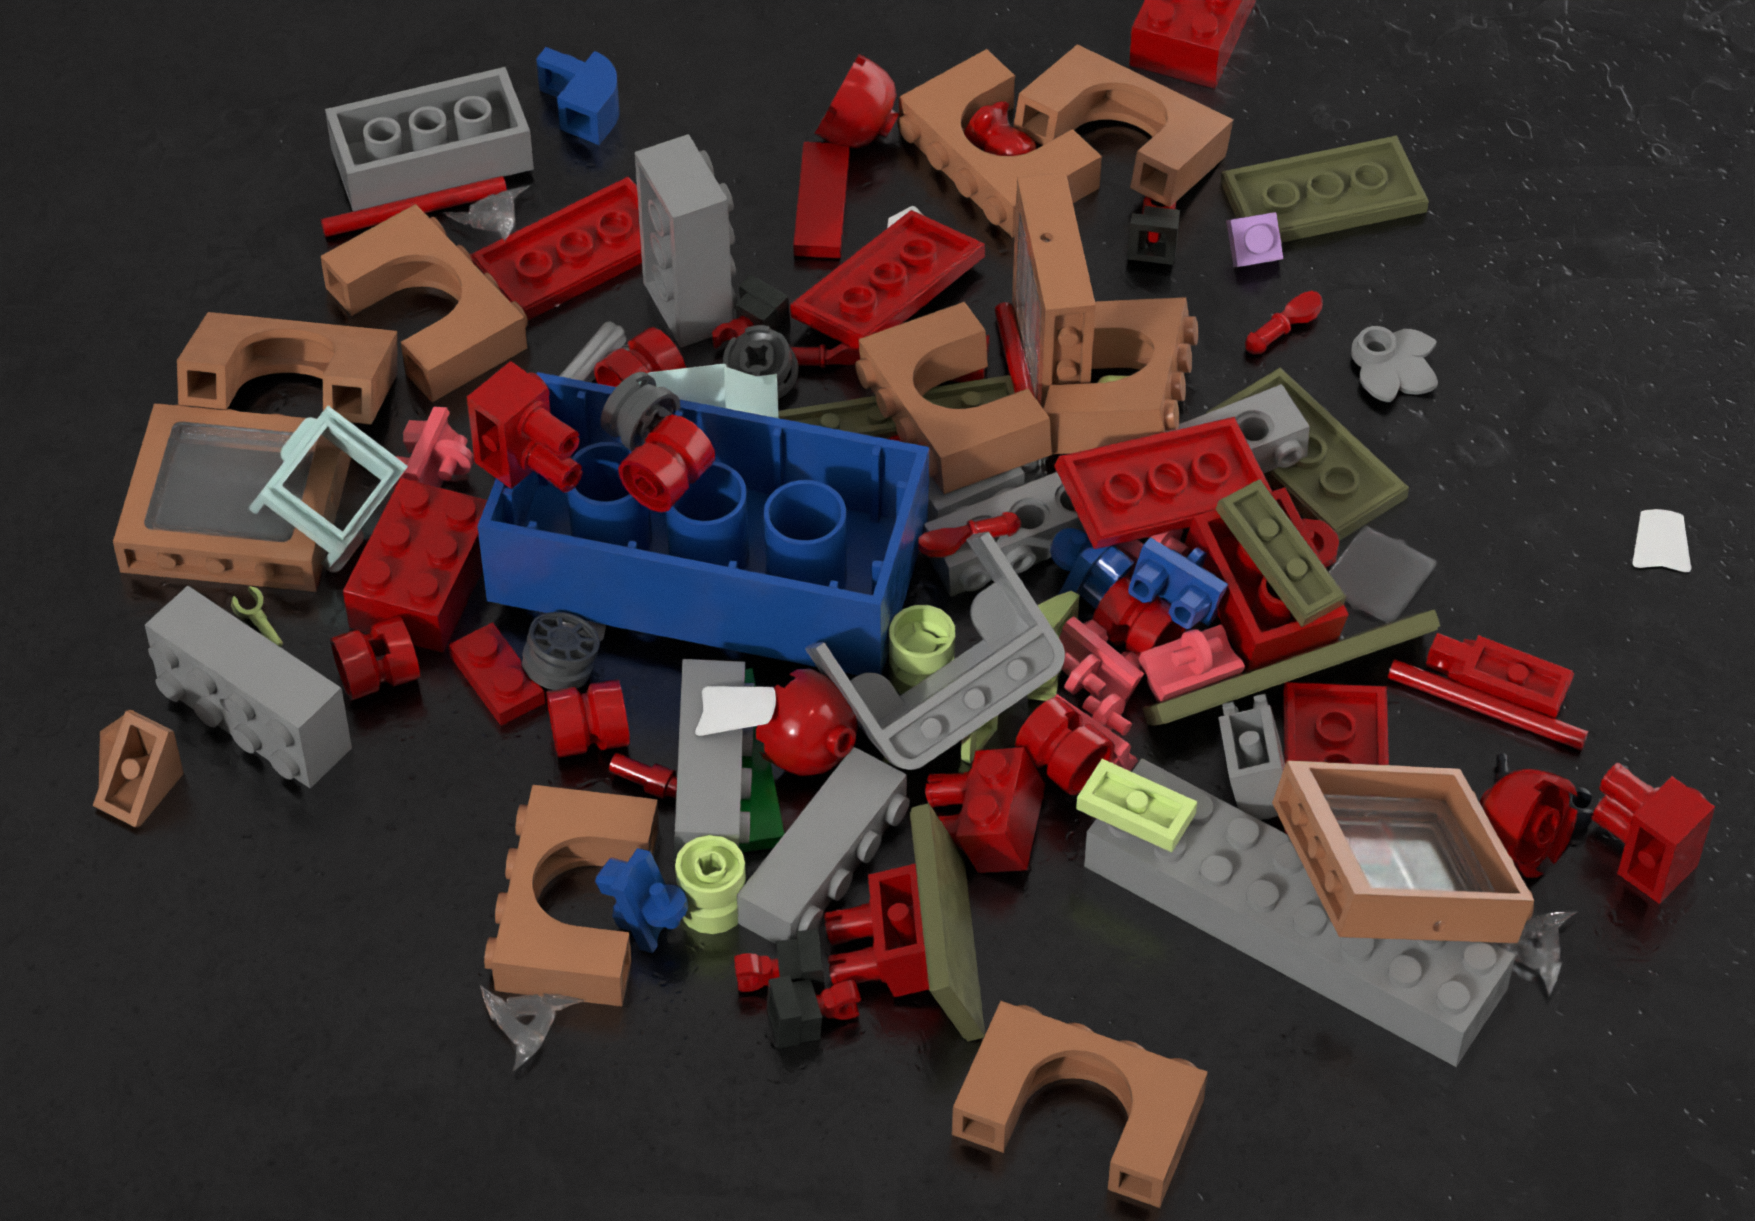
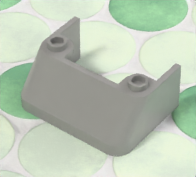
[805,531,1065,770]

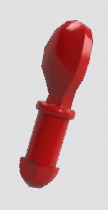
[1245,291,1323,355]
[789,343,860,368]
[918,512,1021,557]

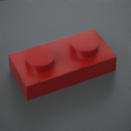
[449,622,545,726]

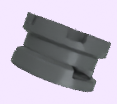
[723,325,799,399]
[601,372,680,451]
[521,612,600,690]

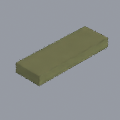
[1215,479,1347,627]

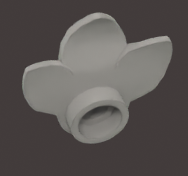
[1351,326,1438,402]

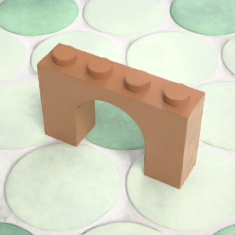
[1013,44,1234,207]
[897,49,1102,238]
[321,204,528,402]
[1043,297,1198,454]
[855,302,1052,494]
[177,312,397,424]
[484,785,659,1007]
[952,1001,1208,1208]

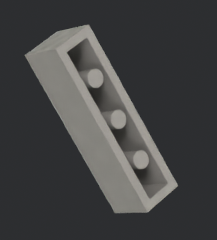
[673,659,754,861]
[737,747,910,944]

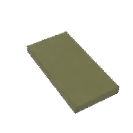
[1221,135,1429,243]
[1206,367,1409,541]
[910,803,985,1042]

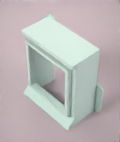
[638,364,779,418]
[248,406,408,573]

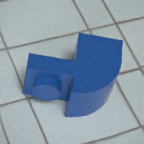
[536,47,620,145]

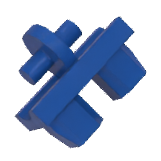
[1050,528,1134,609]
[1128,537,1228,629]
[595,848,689,953]

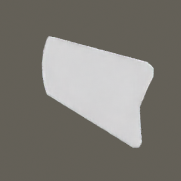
[1632,509,1691,572]
[695,686,776,736]

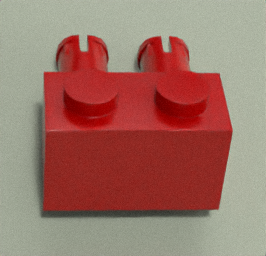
[467,361,583,493]
[925,747,1046,873]
[1592,763,1715,904]
[825,864,929,997]

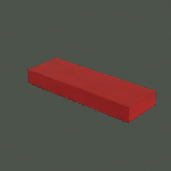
[793,142,850,258]

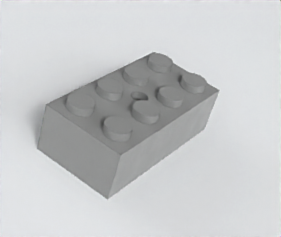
[325,67,534,211]
[635,134,737,348]
[145,586,352,788]

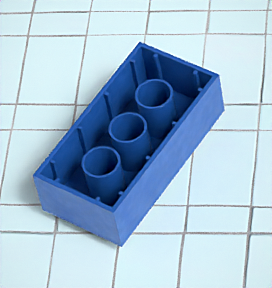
[478,372,929,675]

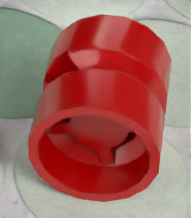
[594,327,686,387]
[618,414,715,513]
[1092,576,1186,657]
[330,616,420,701]
[546,679,630,758]
[1015,697,1115,795]

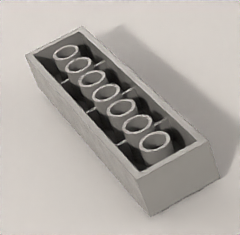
[1084,758,1516,1067]

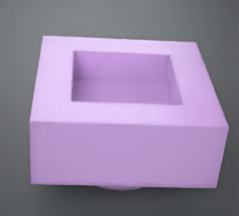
[1226,212,1283,267]

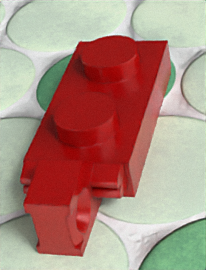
[1426,633,1574,719]

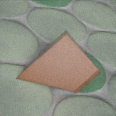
[93,710,184,827]

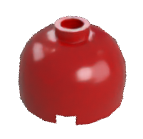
[814,54,899,149]
[756,668,858,776]
[1479,769,1578,878]

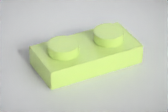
[1076,759,1197,852]

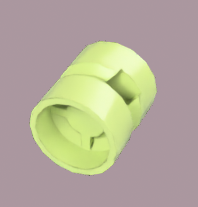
[889,605,955,695]
[675,835,746,934]

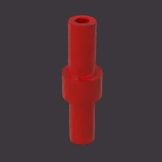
[609,753,677,800]

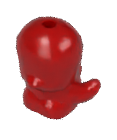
[964,101,1037,156]

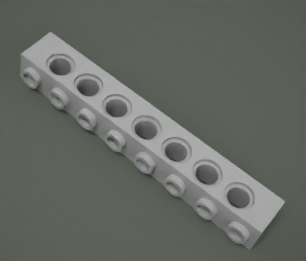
[924,384,1310,597]

